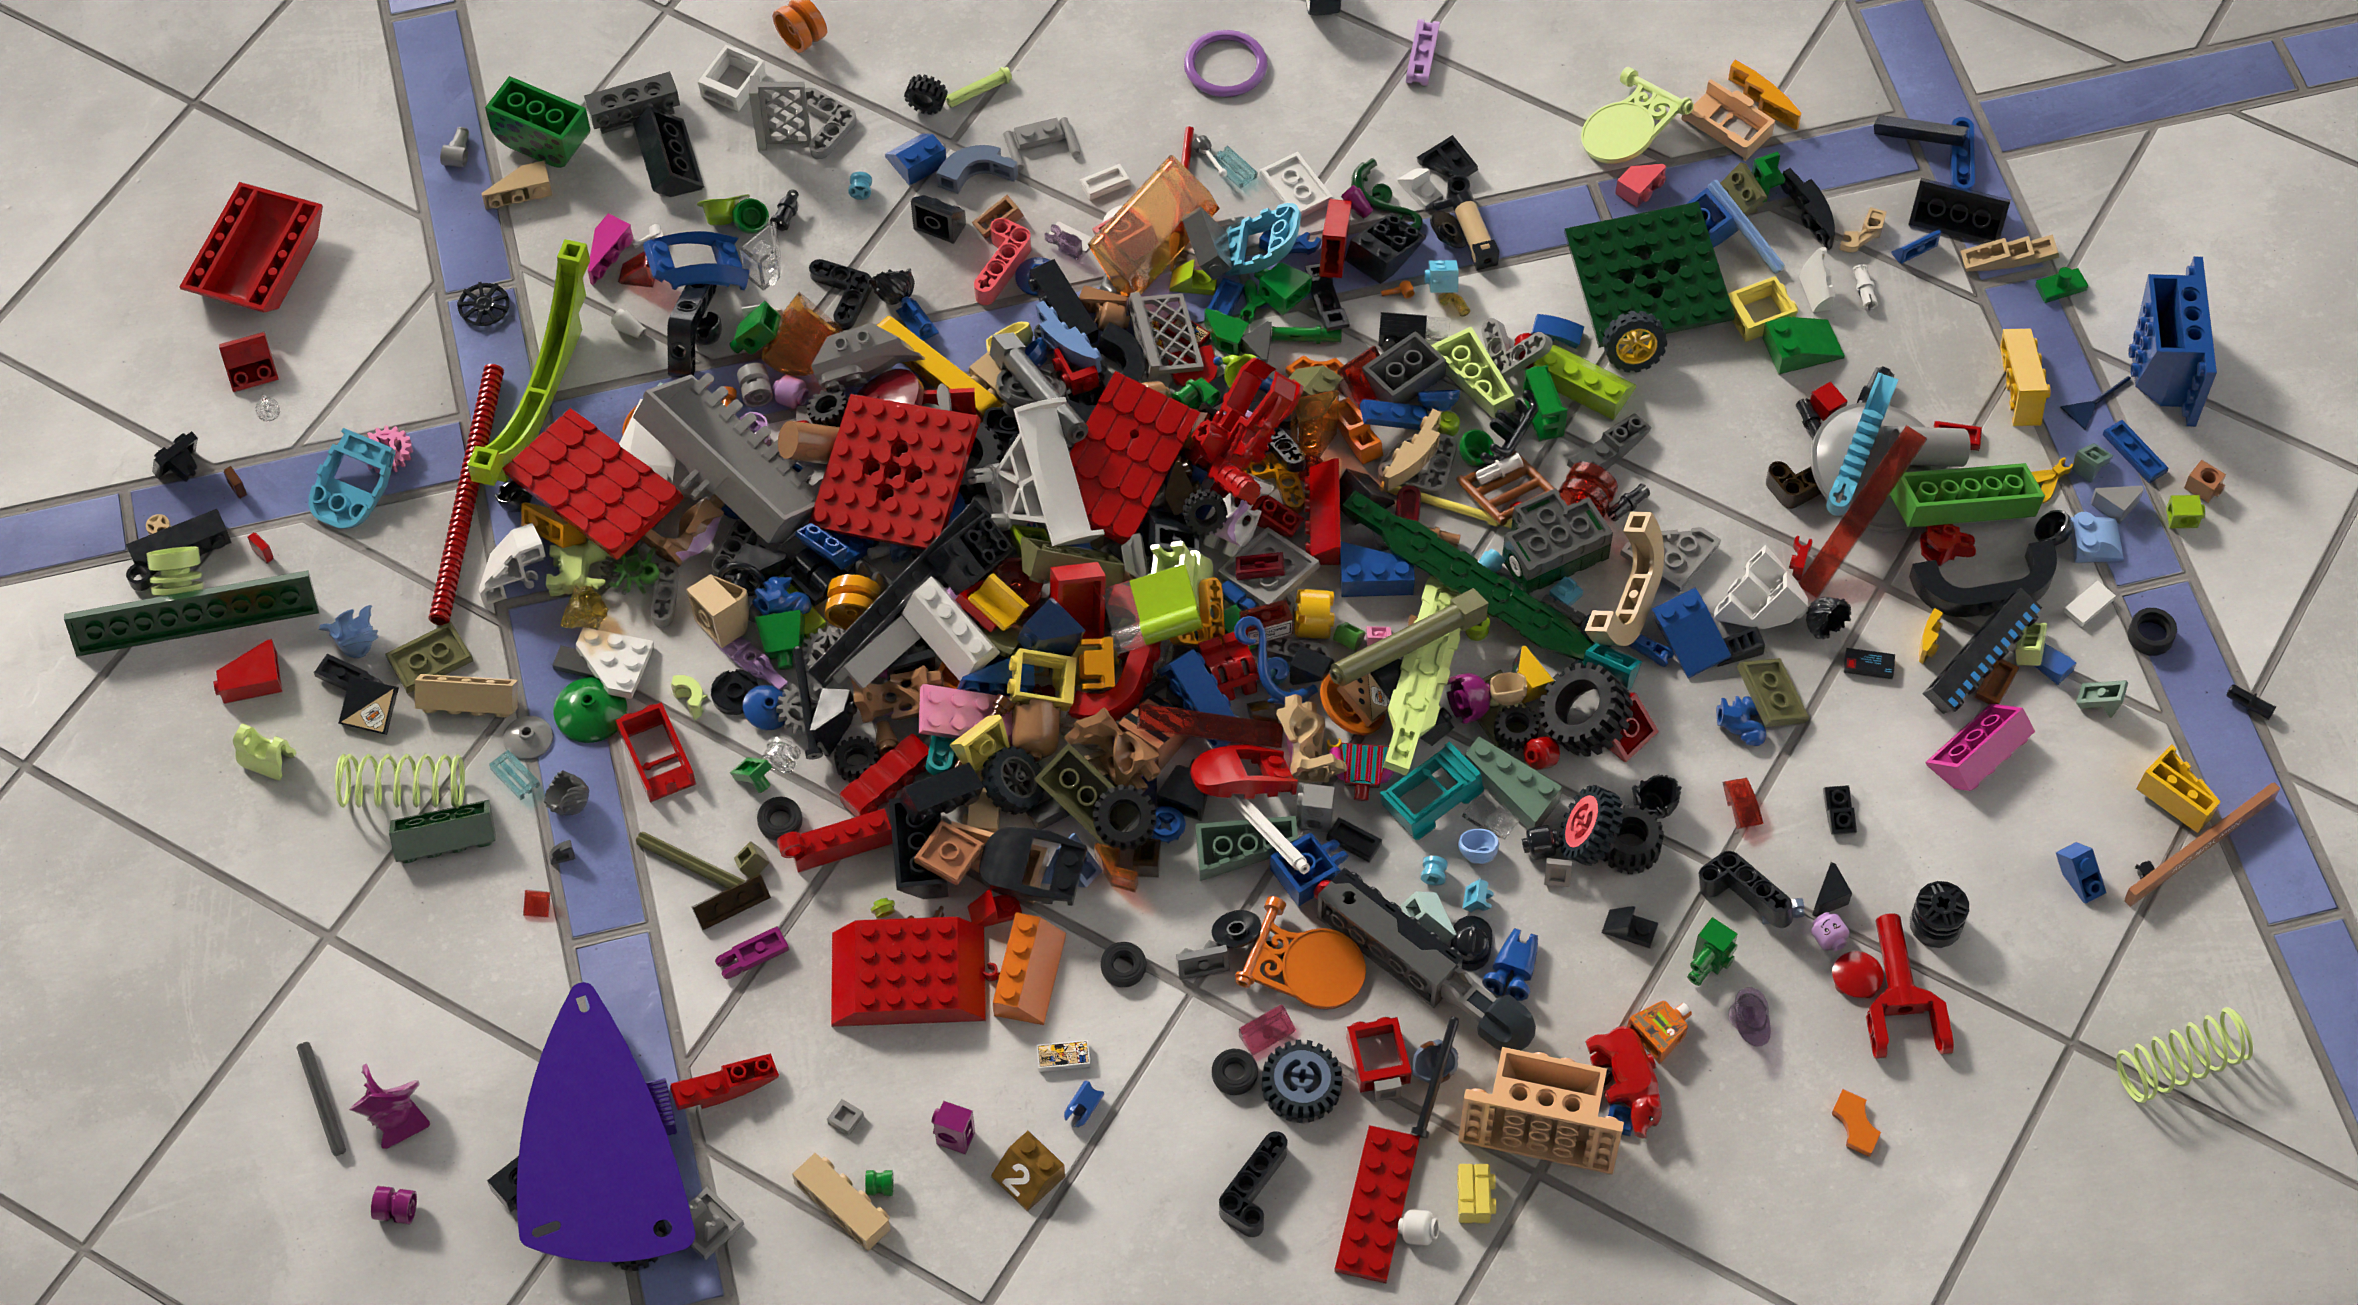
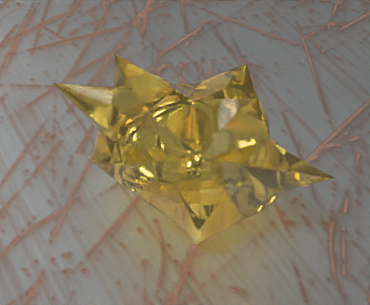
[560,585,609,629]

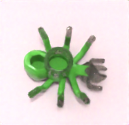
[600,541,660,595]

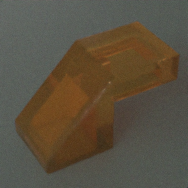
[1094,843,1138,892]

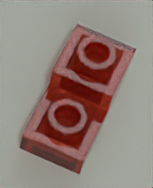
[1722,777,1764,829]

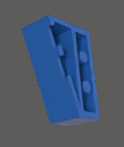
[1339,541,1415,597]

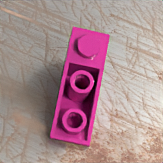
[588,213,633,285]

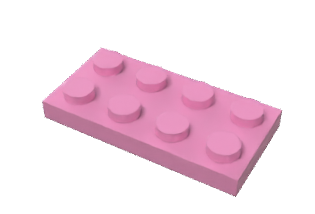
[919,684,1015,746]

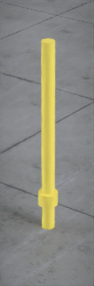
[1381,481,1512,528]

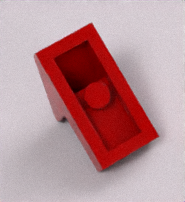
[967,889,1022,927]

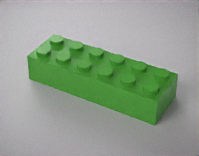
[1890,463,2045,527]

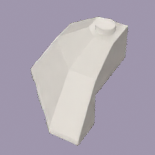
[479,523,546,606]
[1714,545,1808,629]

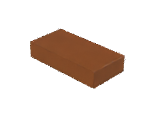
[1975,659,2019,705]

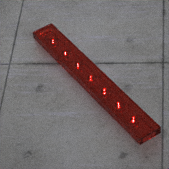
[1798,425,1927,599]

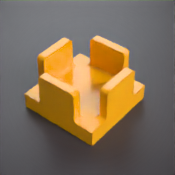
[1078,637,1115,691]

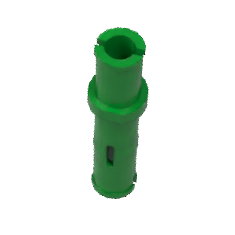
[1272,325,1342,344]

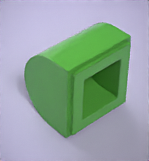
[1333,622,1366,651]

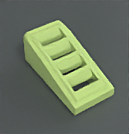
[2015,623,2047,666]

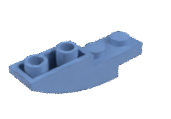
[1036,301,1102,373]

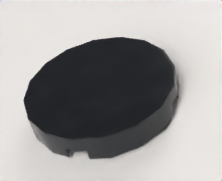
[711,669,758,715]

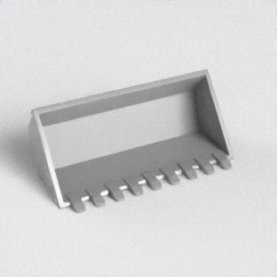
[633,373,823,544]

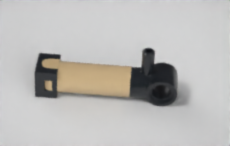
[1433,175,1500,271]

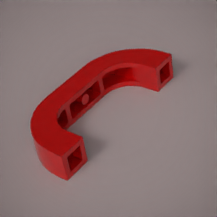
[1069,584,1161,723]

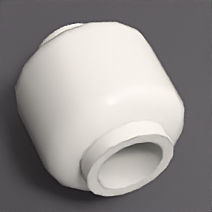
[1398,1210,1439,1246]

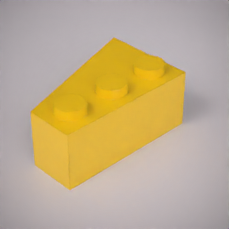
[2136,744,2220,833]

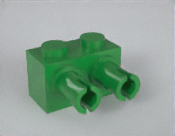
[1687,917,1738,986]

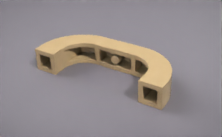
[1585,512,1664,646]

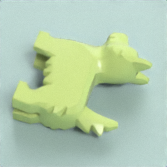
[546,539,613,596]

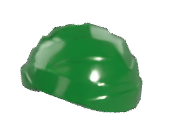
[733,198,769,234]
[1459,429,1494,467]

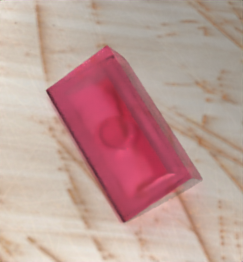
[1239,1004,1296,1056]

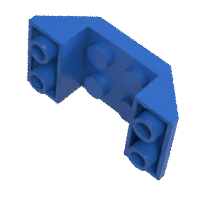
[795,523,879,570]

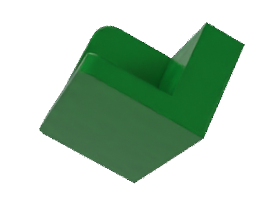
[1752,152,1785,203]

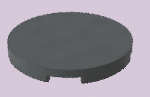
[995,367,1066,407]

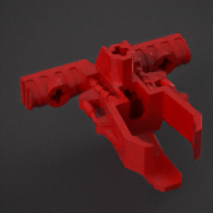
[1179,358,1304,506]

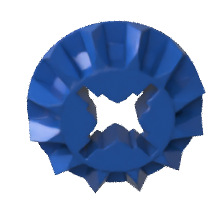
[1151,806,1186,844]

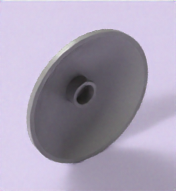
[1810,403,1970,531]

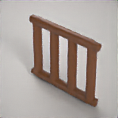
[1456,451,1555,526]

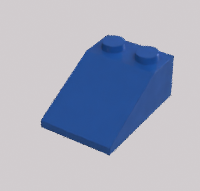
[1652,587,1731,679]

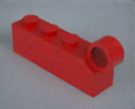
[777,808,893,873]

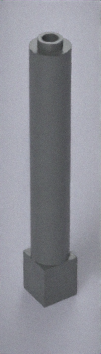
[989,332,1088,443]

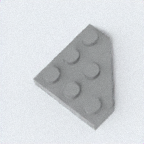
[1620,527,1721,592]

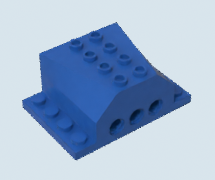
[2128,256,2217,427]

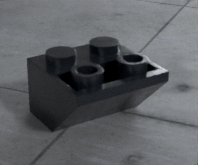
[1143,509,1199,557]

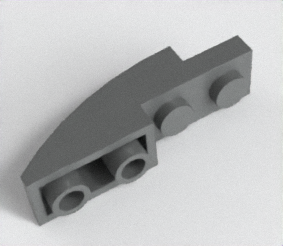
[1567,413,1652,480]

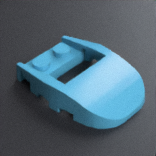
[1225,203,1301,276]
[308,428,396,529]

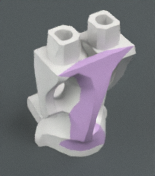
[1203,474,1275,557]

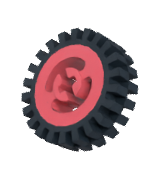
[1559,785,1623,866]

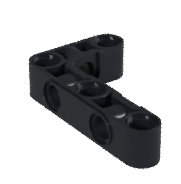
[667,284,717,378]

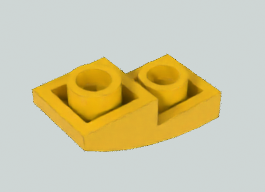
[1919,608,1943,664]

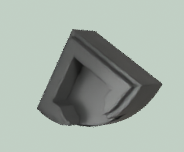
[549,840,575,865]

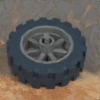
[981,746,1045,815]

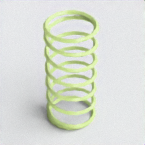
[335,754,465,808]
[2116,1007,2253,1103]

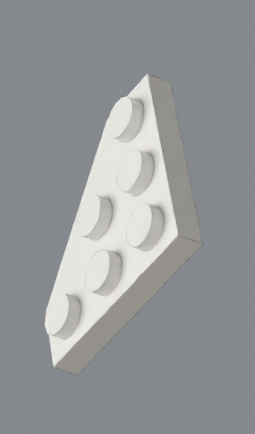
[576,627,654,699]

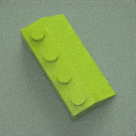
[1534,345,1637,420]

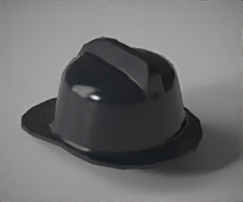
[1450,916,1492,971]

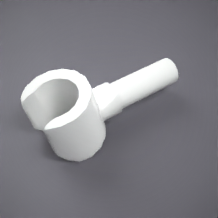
[633,224,663,249]
[520,570,538,589]

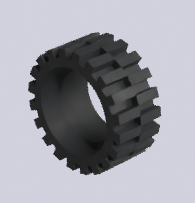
[1539,662,1633,757]

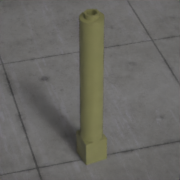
[1330,588,1488,686]

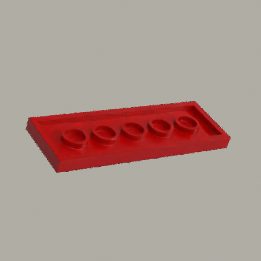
[1334,1125,1420,1284]

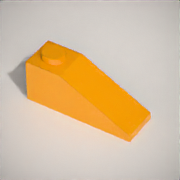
[521,502,586,548]

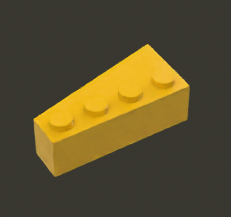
[2000,329,2051,426]

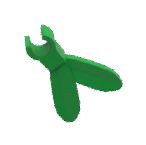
[1240,279,1267,324]

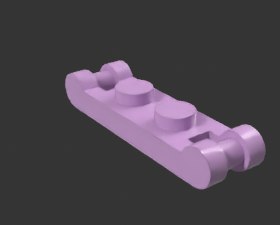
[1406,19,1440,86]

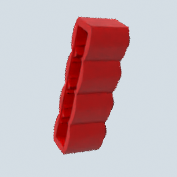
[839,733,929,817]

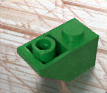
[1204,308,1249,356]

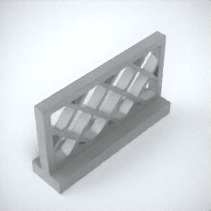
[749,76,812,150]
[1127,292,1204,381]

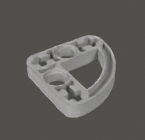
[1378,434,1457,497]

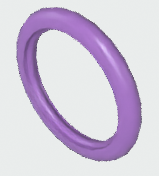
[1184,30,1268,97]

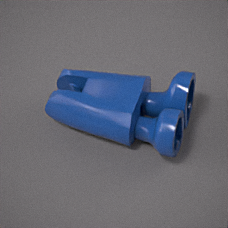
[1482,928,1538,1001]

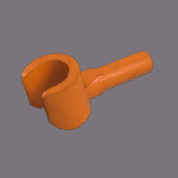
[1381,280,1415,298]

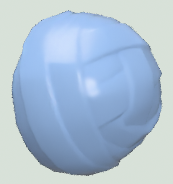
[1458,829,1500,864]

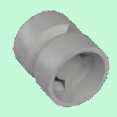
[737,363,773,407]

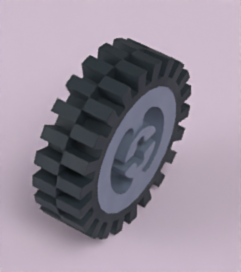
[1261,1039,1343,1123]

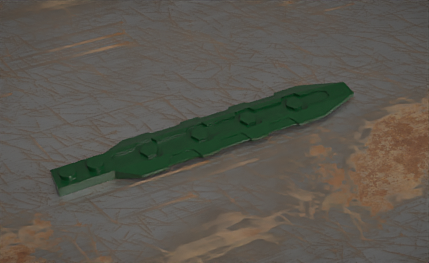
[1341,490,1593,662]

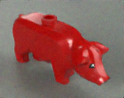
[1585,1026,1662,1139]

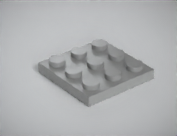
[1218,527,1320,606]

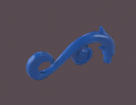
[1234,616,1318,705]

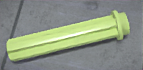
[946,67,1012,108]

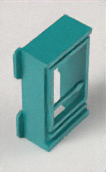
[1380,741,1484,840]

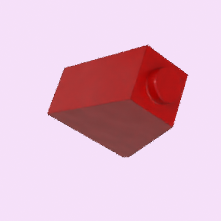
[213,639,282,704]

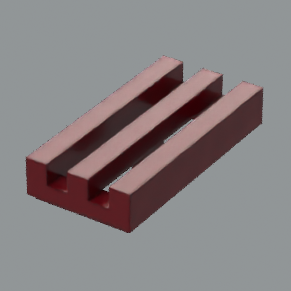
[1235,552,1285,580]

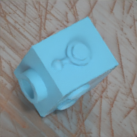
[1425,260,1459,293]

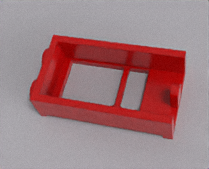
[616,702,696,802]

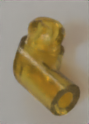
[1438,293,1470,317]

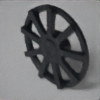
[457,282,510,326]

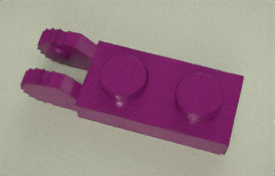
[715,926,789,980]

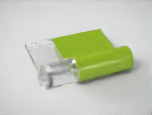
[1103,564,1203,654]

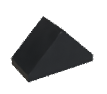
[1289,646,1335,685]
[1812,862,1852,917]

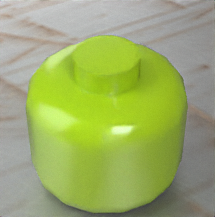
[1437,411,1460,436]

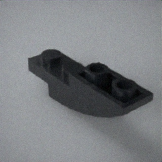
[1780,168,1835,250]

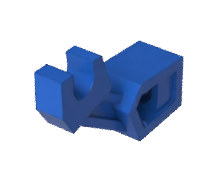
[1259,229,1321,255]

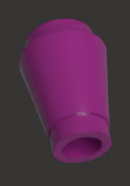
[1341,185,1373,219]

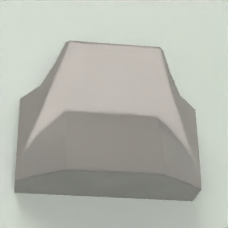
[1121,533,1149,579]

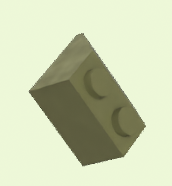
[1289,365,1343,421]

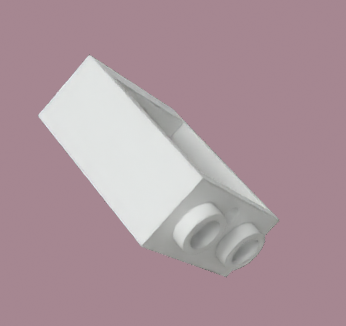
[698,45,766,112]

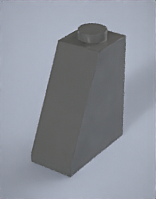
[1182,206,1232,280]

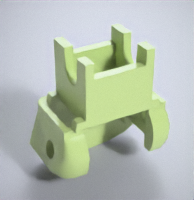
[1148,541,1214,614]

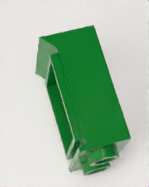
[1522,365,1568,442]

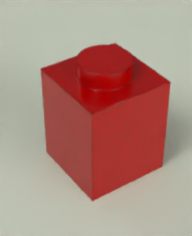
[1810,381,1848,422]

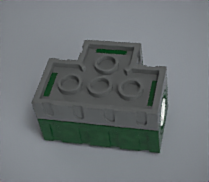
[1502,488,1613,594]

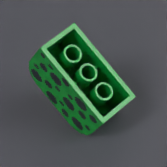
[485,76,591,168]

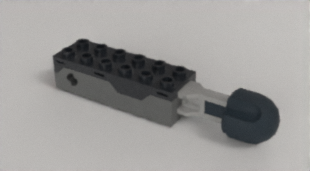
[1314,867,1536,1051]

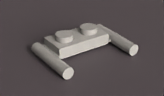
[1003,117,1080,171]

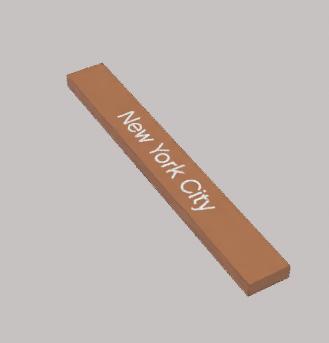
[2124,782,2280,907]

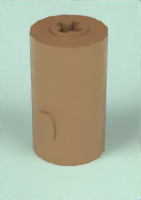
[778,421,840,464]

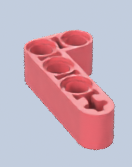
[974,218,1031,305]

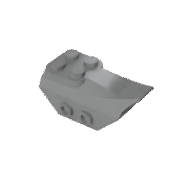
[811,323,925,392]

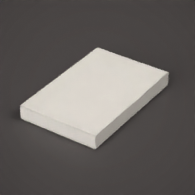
[1259,152,1334,218]

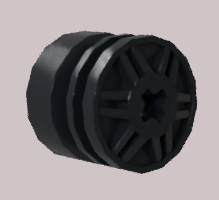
[1910,881,1969,948]

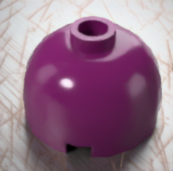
[1447,673,1492,724]

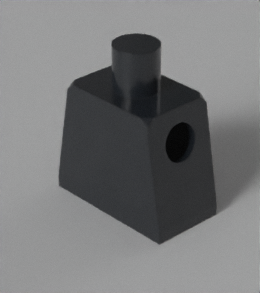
[1157,759,1208,821]

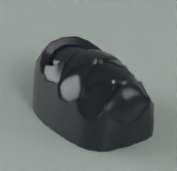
[983,407,1019,443]

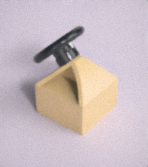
[686,562,765,648]

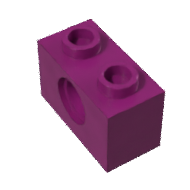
[931,1101,975,1155]

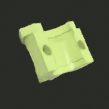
[671,675,708,720]

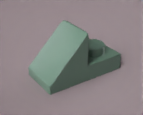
[2072,443,2113,482]
[2076,680,2128,718]

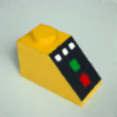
[1511,646,1554,703]

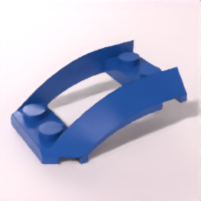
[643,231,750,290]

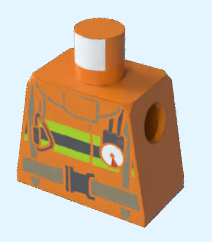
[1627,1001,1692,1064]

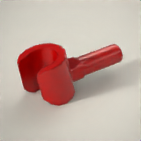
[983,962,1000,981]

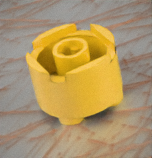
[1294,589,1335,639]

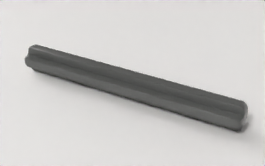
[296,1042,346,1156]

